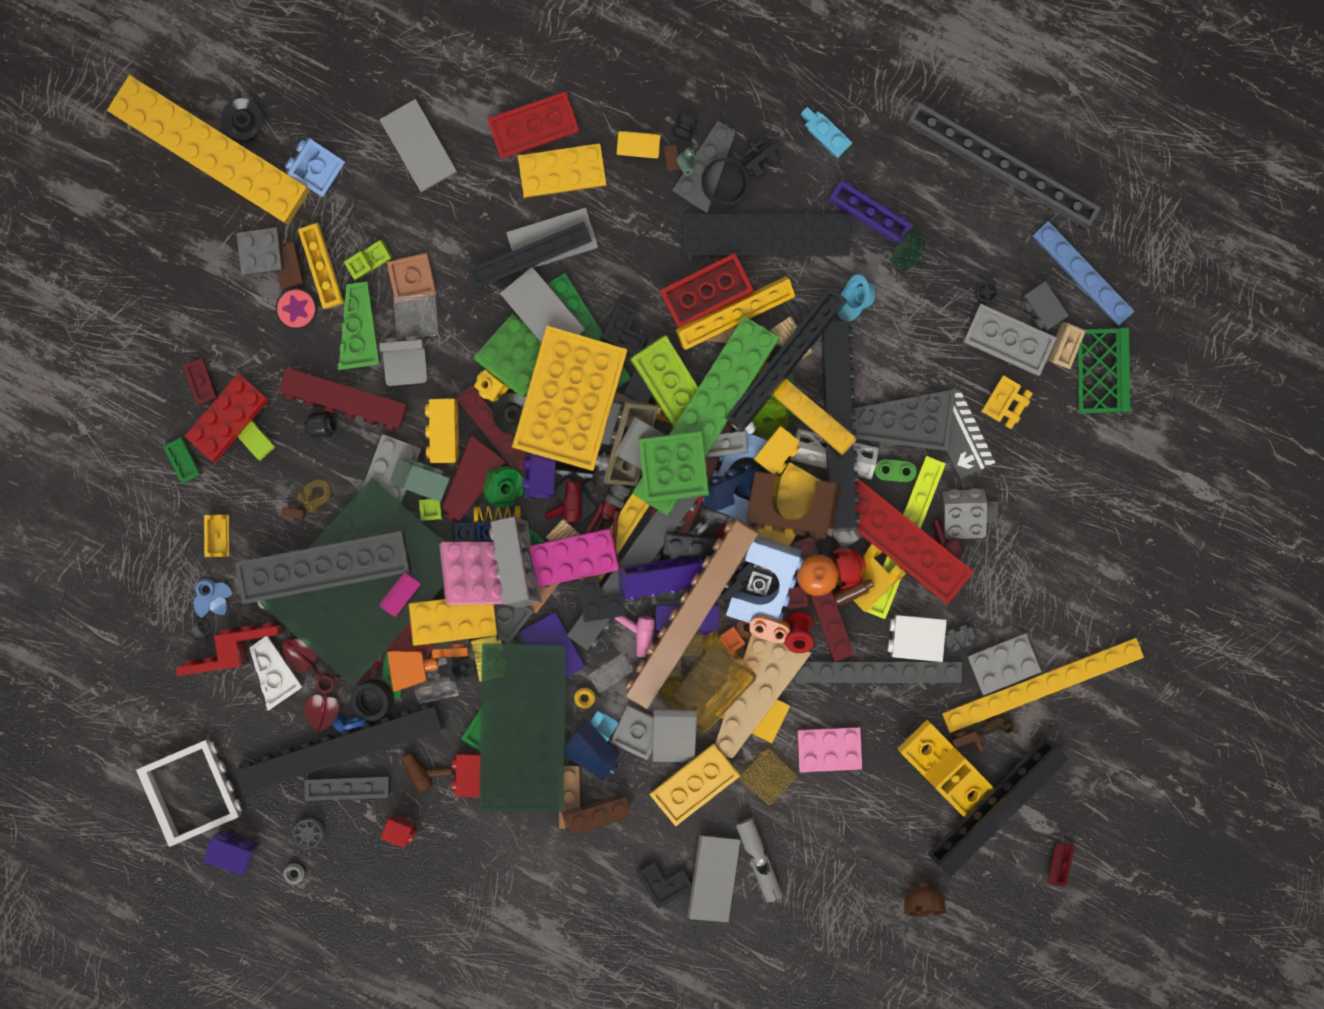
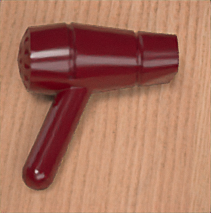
[544,482,582,523]
[933,519,963,557]

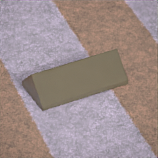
[603,398,659,486]

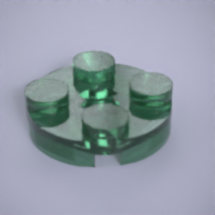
[892,230,927,272]

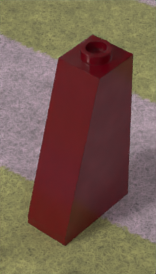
[443,436,506,521]

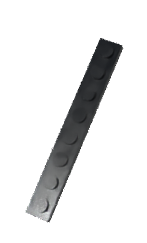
[725,288,847,431]

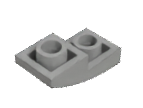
[746,564,774,596]

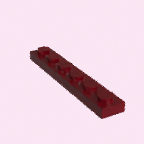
[456,385,527,477]

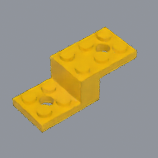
[897,720,994,817]

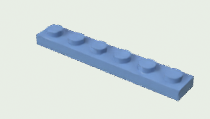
[1032,221,1134,326]

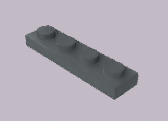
[304,776,390,801]

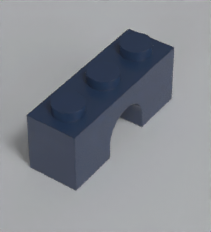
[703,463,763,511]

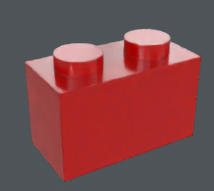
[452,752,483,797]
[380,814,417,848]

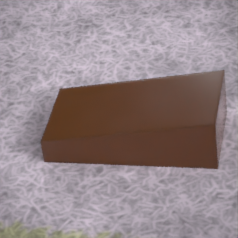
[663,144,681,172]

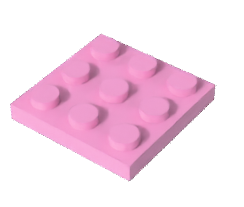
[440,542,505,605]

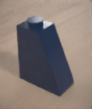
[561,718,619,781]

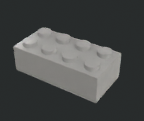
[490,517,542,608]

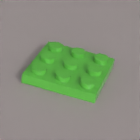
[474,314,541,398]
[639,432,709,503]

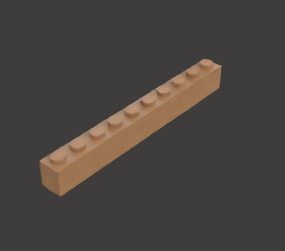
[625,517,758,709]

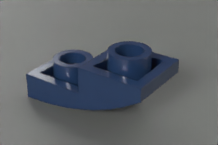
[452,522,494,542]

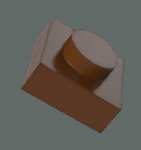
[281,504,306,519]

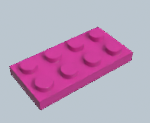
[529,528,620,587]

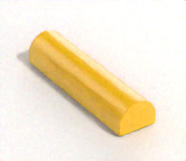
[298,223,344,309]

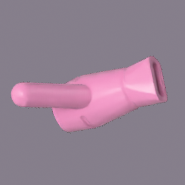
[614,616,655,657]

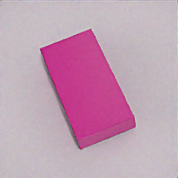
[379,572,421,617]

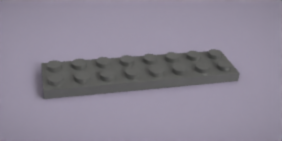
[235,531,410,604]

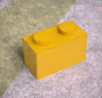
[753,426,800,474]

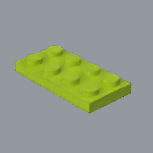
[630,335,698,428]

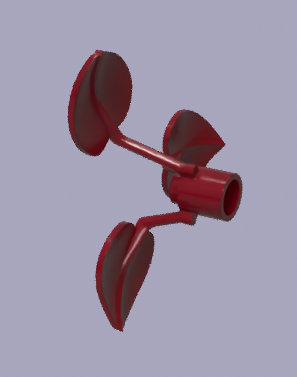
[283,638,381,733]

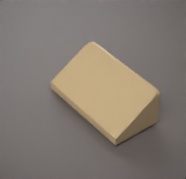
[1047,322,1086,369]

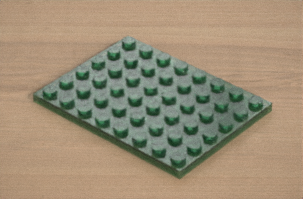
[259,478,444,687]

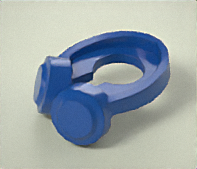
[333,715,367,732]

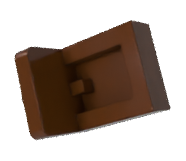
[950,730,985,752]

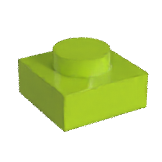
[419,499,442,521]

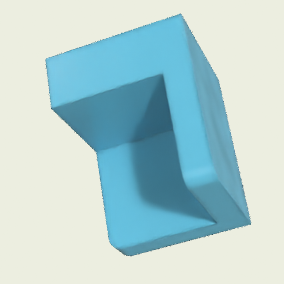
[590,709,619,742]

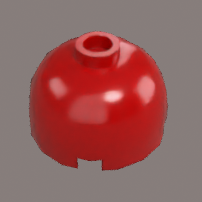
[831,547,867,590]

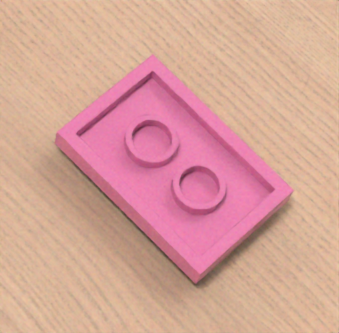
[797,727,862,772]

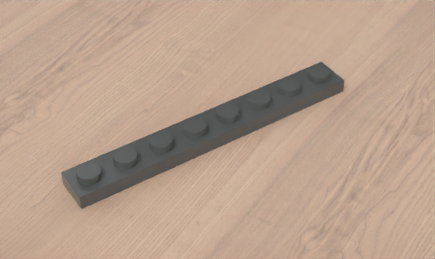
[794,661,962,683]

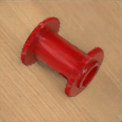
[785,611,814,654]

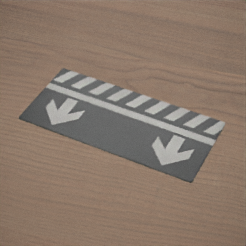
[947,389,995,479]

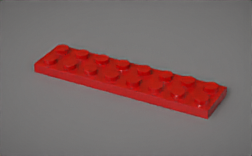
[855,479,974,604]

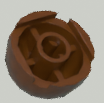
[904,883,946,917]

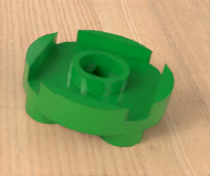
[483,466,524,508]

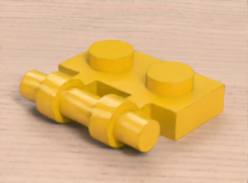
[981,375,1033,430]

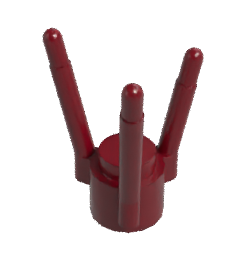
[586,501,620,548]

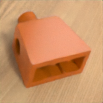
[387,650,438,692]

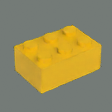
[425,399,459,464]

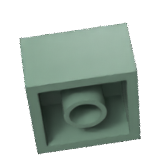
[390,458,449,502]

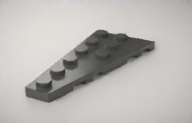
[852,389,956,451]

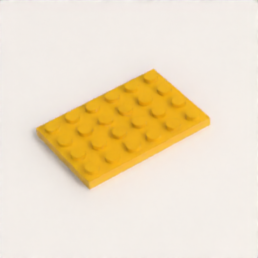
[512,326,627,471]

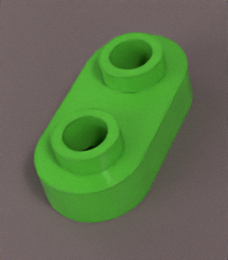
[874,459,916,482]

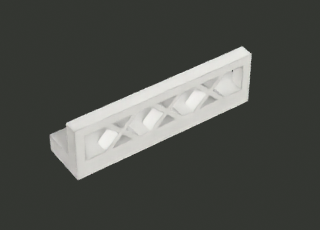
[790,429,879,479]

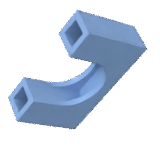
[703,430,768,525]
[726,536,803,627]

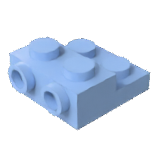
[285,138,345,197]

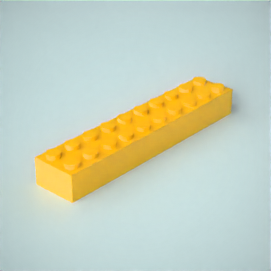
[107,75,310,225]

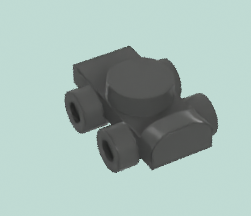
[945,624,975,651]

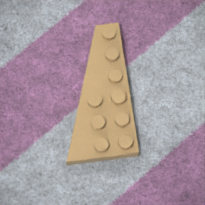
[715,633,812,758]

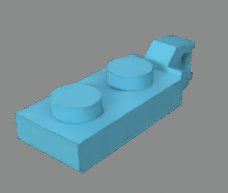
[801,107,852,159]

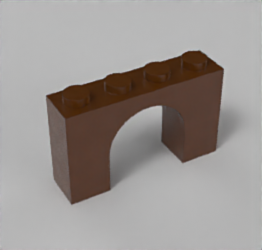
[746,472,841,539]

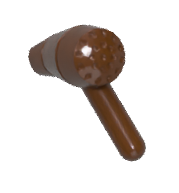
[402,753,455,793]

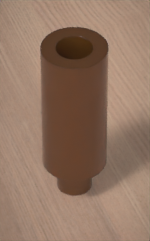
[833,579,875,606]

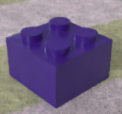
[203,831,258,876]

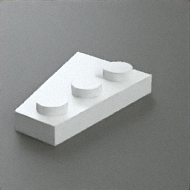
[249,636,303,711]

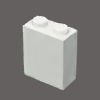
[887,614,947,662]

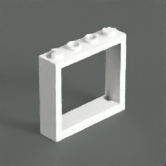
[136,738,242,847]

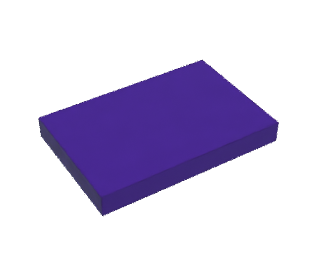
[519,612,585,687]

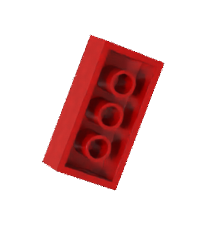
[660,253,754,328]

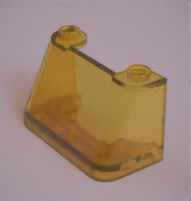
[658,631,756,733]

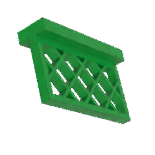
[1078,328,1130,413]

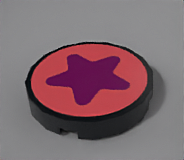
[275,288,318,330]

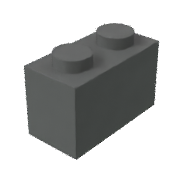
[1022,281,1069,331]

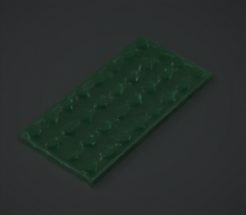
[479,643,566,812]

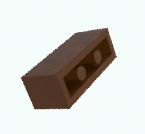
[561,794,631,835]

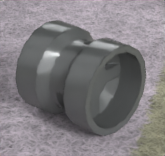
[604,484,631,509]

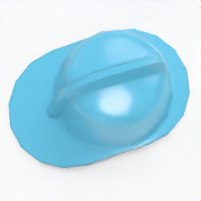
[838,275,876,322]

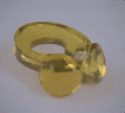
[297,480,330,512]

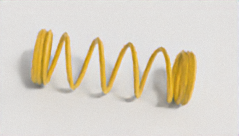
[474,506,521,522]

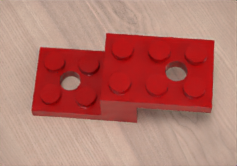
[176,621,285,676]

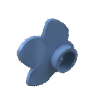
[193,579,233,618]

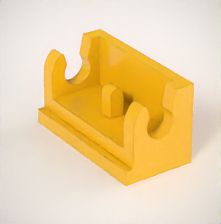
[617,131,661,158]
[204,515,230,557]

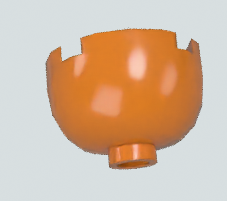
[797,554,839,596]

